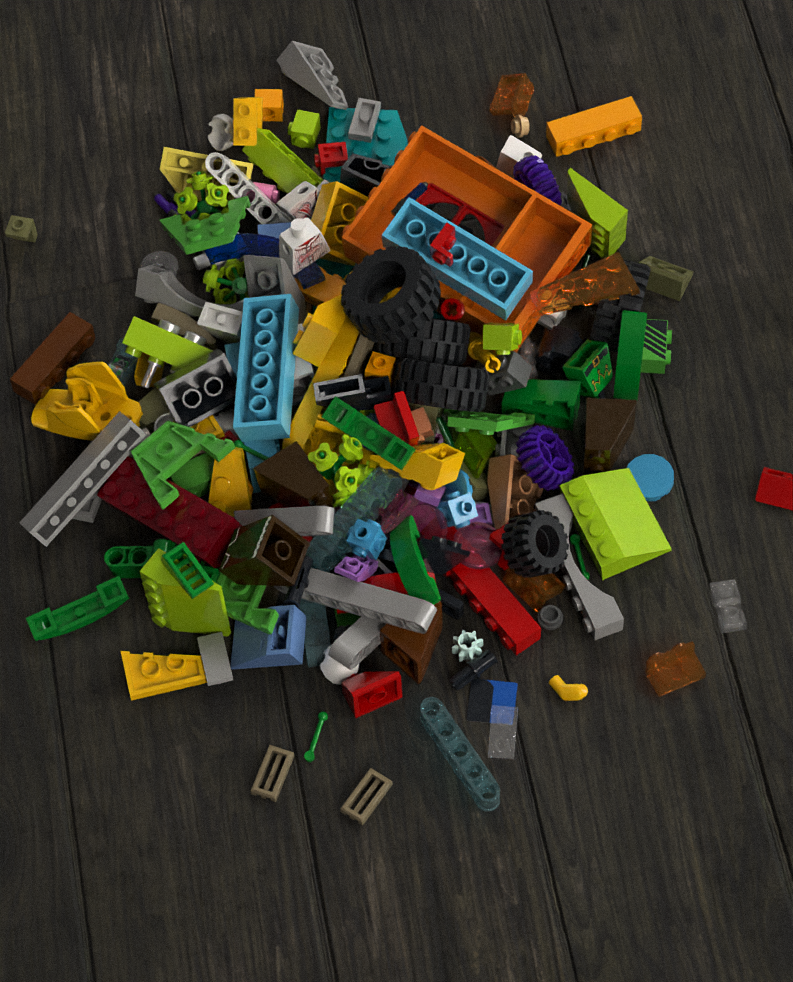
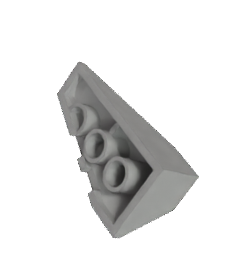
[277,41,348,110]

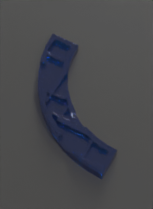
[204,233,326,289]

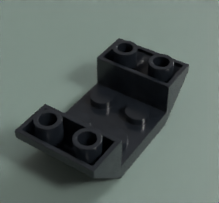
[373,519,470,575]

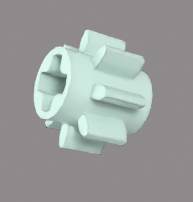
[452,630,483,662]

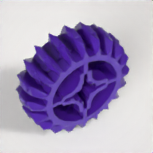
[513,155,562,206]
[516,425,575,491]

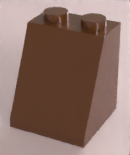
[380,601,443,685]

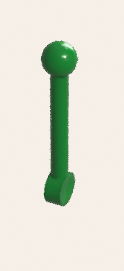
[234,440,269,461]
[570,534,590,580]
[304,711,328,762]

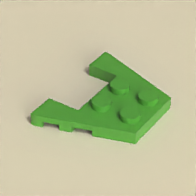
[160,196,251,255]
[442,408,535,435]
[131,421,235,510]
[217,573,279,635]

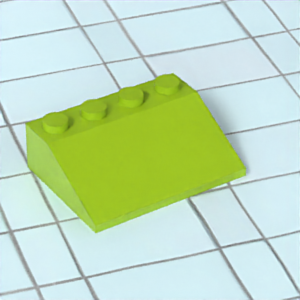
[567,168,628,261]
[560,468,672,580]
[140,548,231,637]

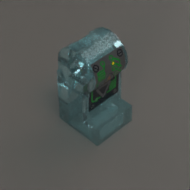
[107,338,138,386]

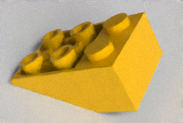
[370,443,465,490]

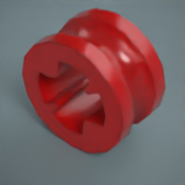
[441,298,465,321]

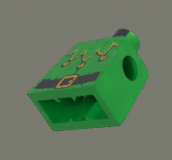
[563,339,613,399]

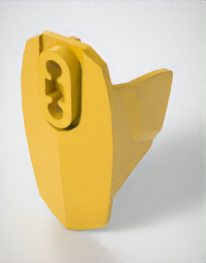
[31,362,143,441]

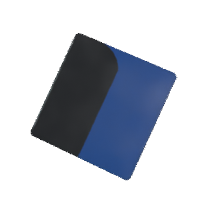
[467,679,518,725]

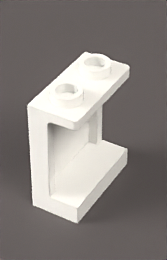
[197,302,243,344]

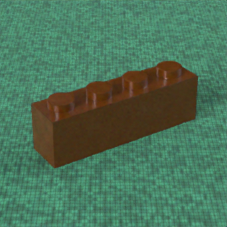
[10,312,96,405]

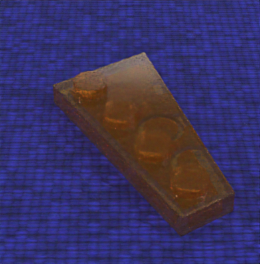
[529,252,640,316]

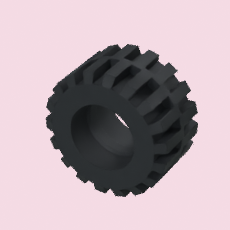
[501,510,569,578]

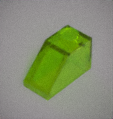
[454,429,497,478]

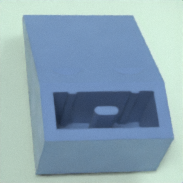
[230,605,307,669]

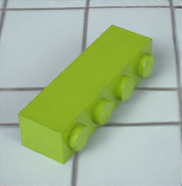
[242,128,323,193]

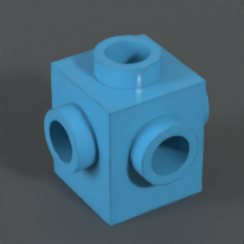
[434,490,478,529]
[347,519,387,560]

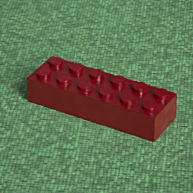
[97,456,242,569]

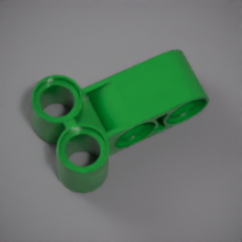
[104,539,183,578]

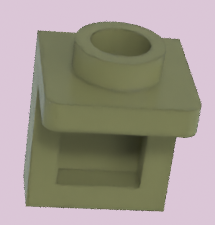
[5,215,38,243]

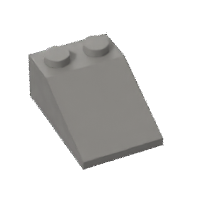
[243,255,307,324]

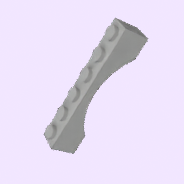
[135,265,251,317]
[535,494,624,640]

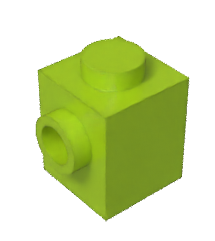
[288,110,321,149]
[483,322,522,355]

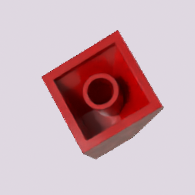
[341,671,402,718]

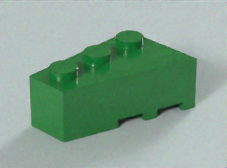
[502,379,581,431]

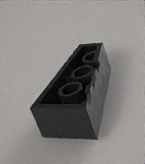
[340,153,437,210]

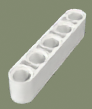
[205,152,292,224]

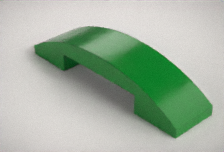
[613,310,647,401]
[322,396,416,470]
[390,515,441,605]
[26,576,129,641]

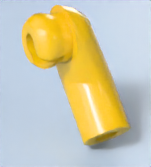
[549,675,588,701]

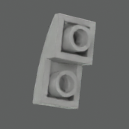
[197,632,233,686]

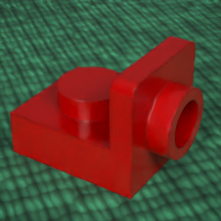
[314,142,348,176]
[430,223,456,267]

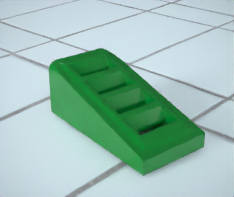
[161,542,214,599]

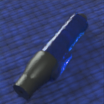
[391,182,428,217]

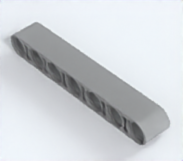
[274,568,437,634]

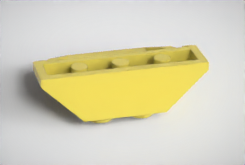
[160,147,254,201]

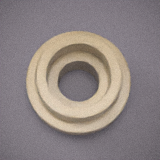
[511,115,529,138]

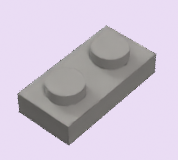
[348,98,381,143]

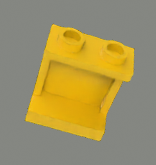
[233,97,263,146]

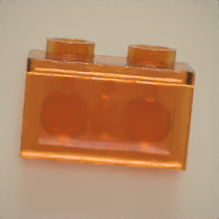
[489,73,534,117]
[503,567,566,612]
[645,641,706,697]

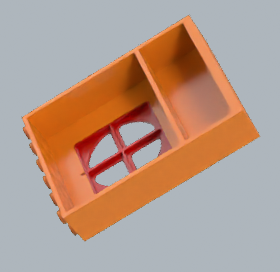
[341,125,593,353]

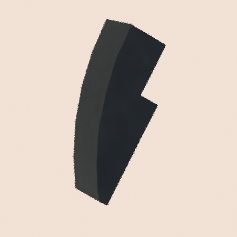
[313,374,393,410]

